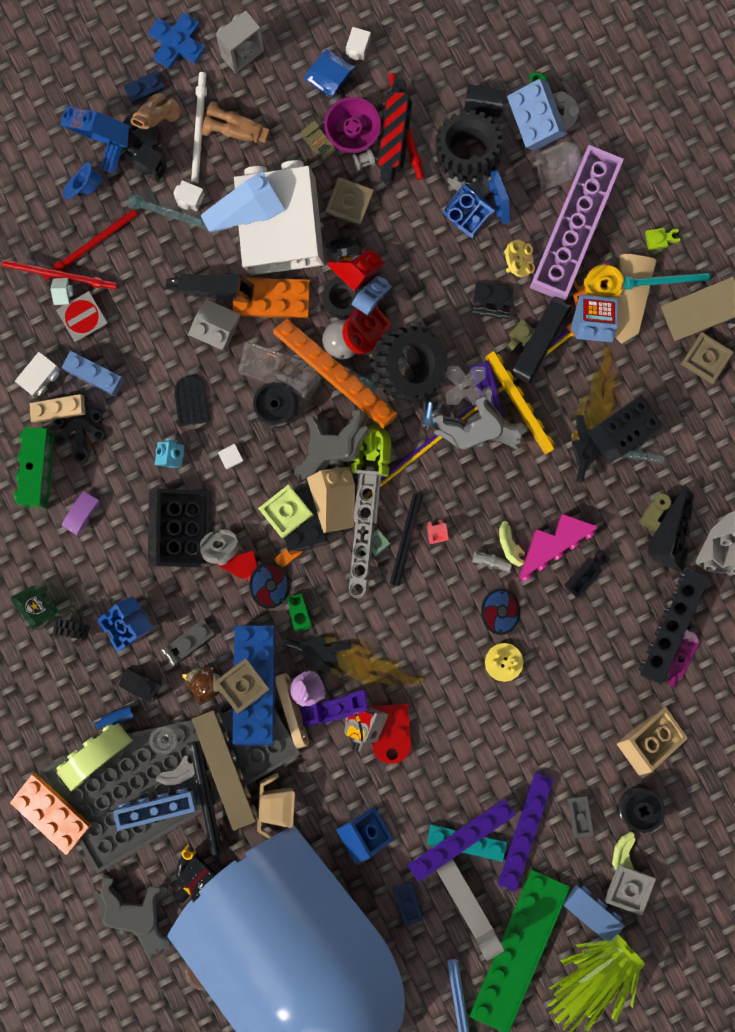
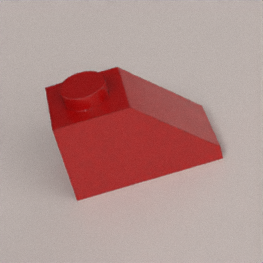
[216,551,258,582]

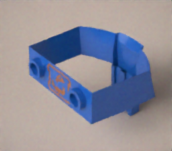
[60,106,130,173]

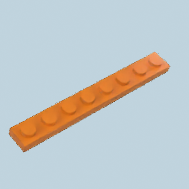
[273,319,397,429]

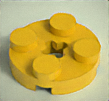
[584,264,623,298]

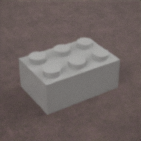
[216,10,264,74]

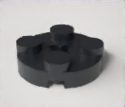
[325,237,363,260]

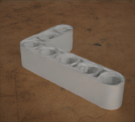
[437,859,505,961]

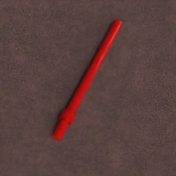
[388,73,424,180]
[42,209,138,281]
[2,259,117,290]

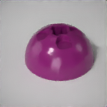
[324,97,381,153]

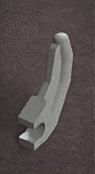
[156,755,195,785]

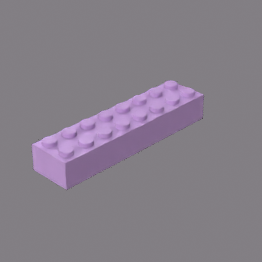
[530,145,624,301]

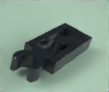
[564,549,610,598]

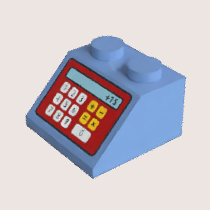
[571,294,617,342]

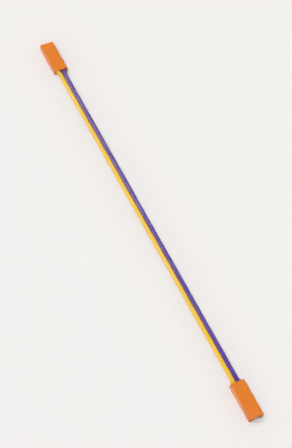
[274,323,575,568]

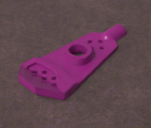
[668,630,699,687]

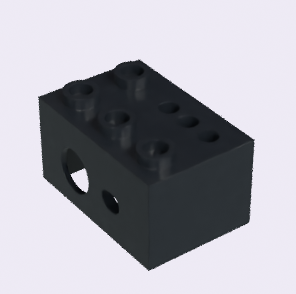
[587,395,663,463]

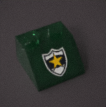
[10,585,60,631]

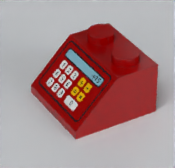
[328,250,385,291]

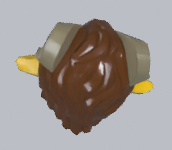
[182,666,221,703]

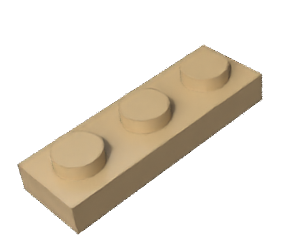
[29,394,85,423]

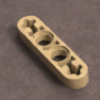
[275,673,309,749]

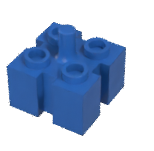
[97,596,153,652]

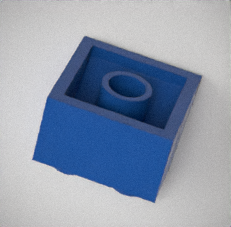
[336,806,393,864]

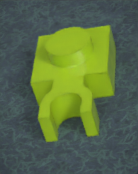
[645,228,680,251]

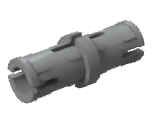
[472,550,512,573]

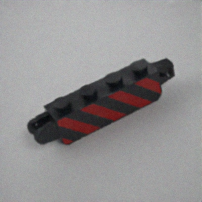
[376,79,413,186]

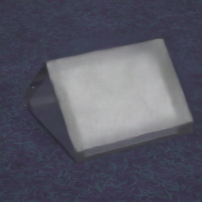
[238,341,284,383]

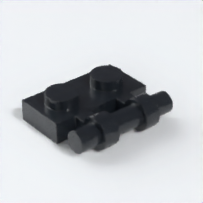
[472,282,514,320]

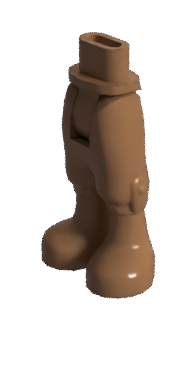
[131,93,181,129]
[201,101,270,143]

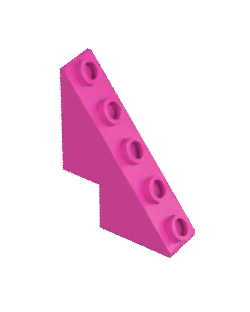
[518,514,597,582]

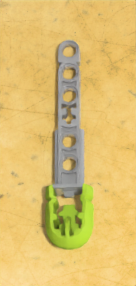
[349,425,391,598]

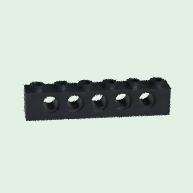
[638,569,709,686]

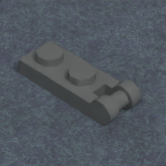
[160,619,215,667]

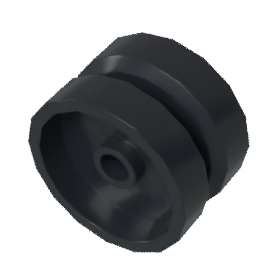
[253,382,299,428]
[618,787,666,833]

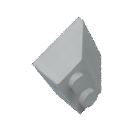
[188,299,241,350]

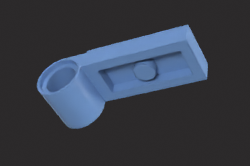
[352,276,392,315]

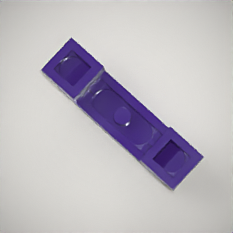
[300,690,369,727]

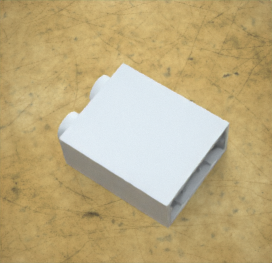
[234,160,324,276]

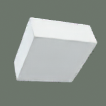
[218,444,244,470]

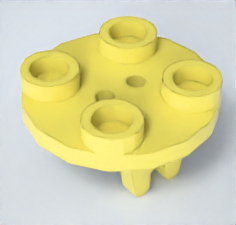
[504,240,535,277]
[485,643,524,682]

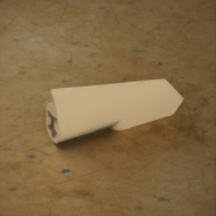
[614,254,656,344]

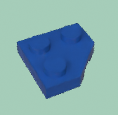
[488,170,510,224]

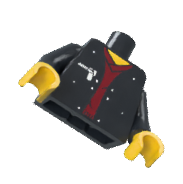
[174,845,217,903]

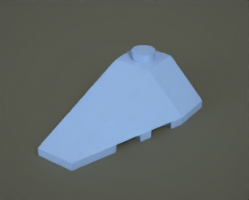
[201,171,285,232]

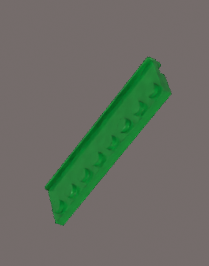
[469,869,570,1032]

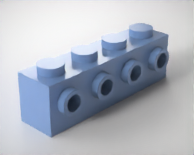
[113,788,198,831]

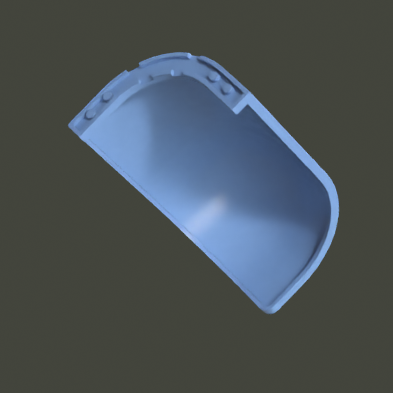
[167,825,405,1032]

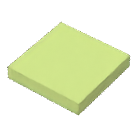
[258,484,313,539]

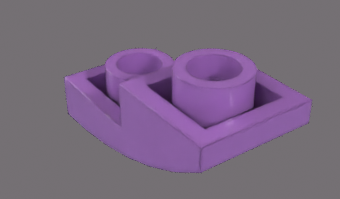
[62,491,100,536]

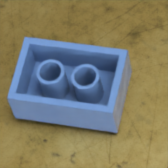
[507,79,567,151]

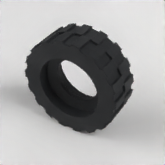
[322,276,362,320]

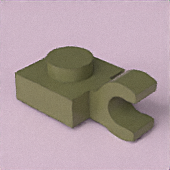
[505,319,535,353]

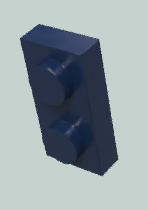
[123,70,165,105]
[393,881,423,926]

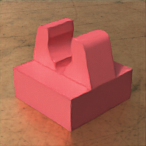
[427,520,448,544]

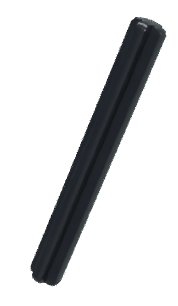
[390,493,423,586]

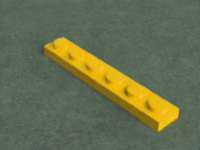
[485,351,554,454]

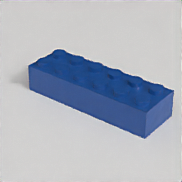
[233,626,276,746]

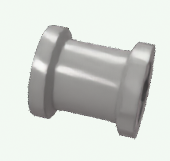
[352,149,375,171]

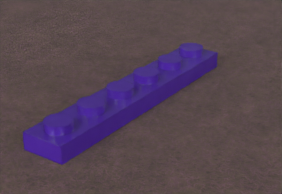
[497,772,554,891]
[407,798,516,882]

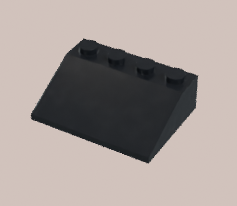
[148,488,211,568]

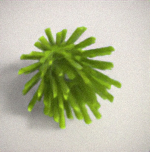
[548,934,645,1032]

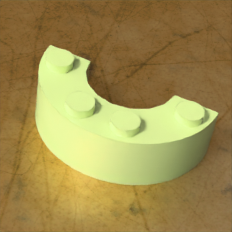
[56,723,133,792]

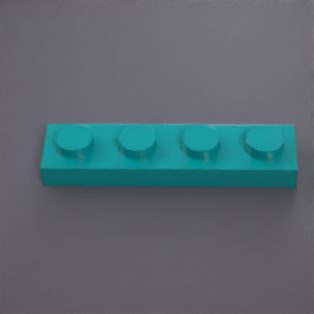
[426,824,507,862]

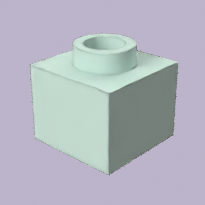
[51,278,73,305]

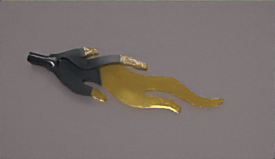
[572,347,615,483]
[283,637,424,687]

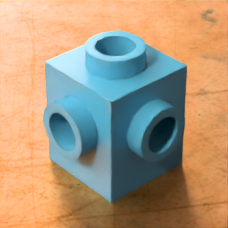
[155,439,184,468]

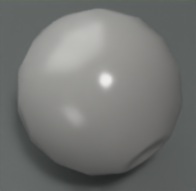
[322,320,358,360]

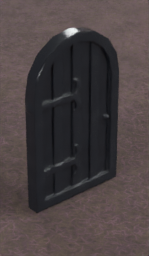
[174,376,209,427]

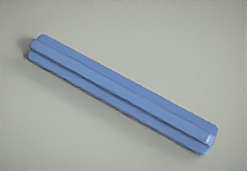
[447,959,469,1032]

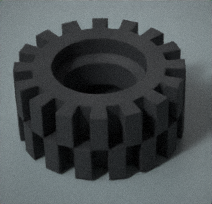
[52,618,90,641]

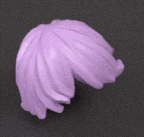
[290,670,326,706]

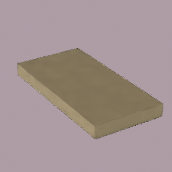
[661,277,735,342]

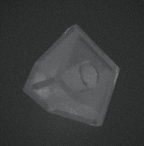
[535,141,581,191]

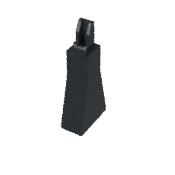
[165,274,254,303]

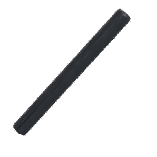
[189,741,222,856]

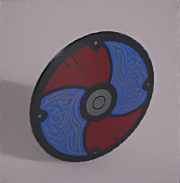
[249,562,289,609]
[481,588,520,635]

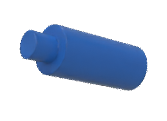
[95,706,135,729]

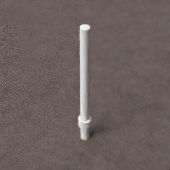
[191,72,207,184]

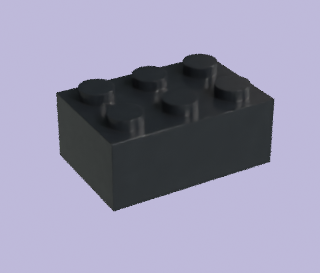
[284,487,328,555]

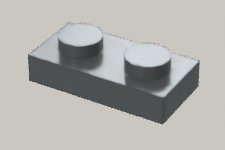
[567,795,594,838]

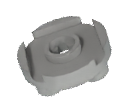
[553,91,579,130]
[200,529,240,565]

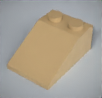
[307,467,355,533]
[616,707,688,775]

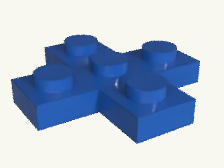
[148,12,205,70]

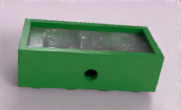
[14,427,55,510]

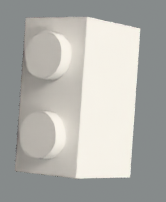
[15,352,60,399]

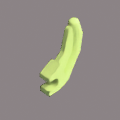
[499,521,525,566]
[612,831,635,871]

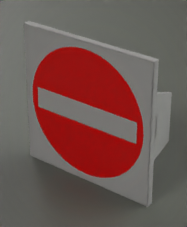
[56,291,108,342]

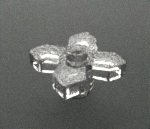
[446,366,486,405]

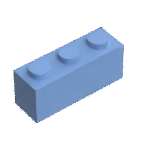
[61,351,125,397]
[563,885,625,940]

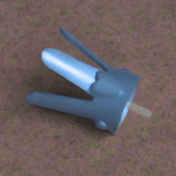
[421,401,442,431]

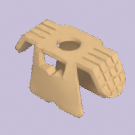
[257,773,295,839]

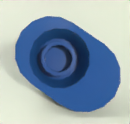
[63,162,102,199]

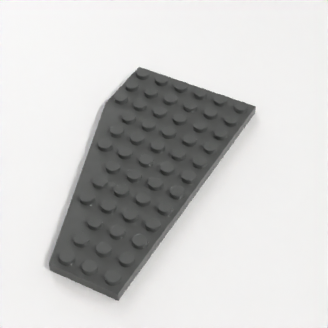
[39,710,301,874]

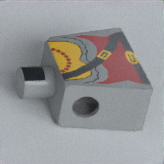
[344,707,388,752]

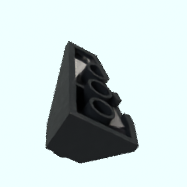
[648,486,694,572]

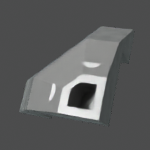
[696,511,735,575]

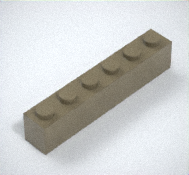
[192,710,258,831]

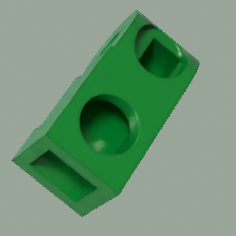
[287,593,312,632]

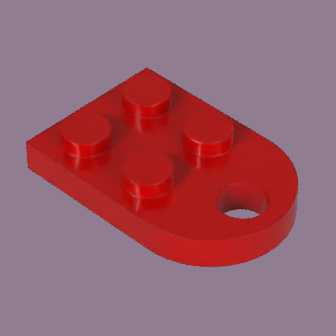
[342,305,392,354]
[369,704,411,764]

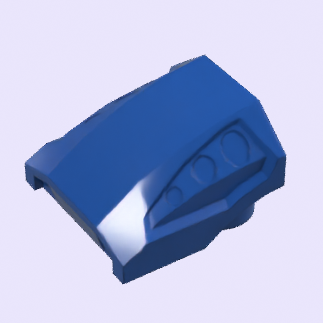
[304,49,356,98]
[443,183,495,238]

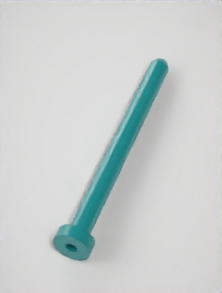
[624,273,711,290]

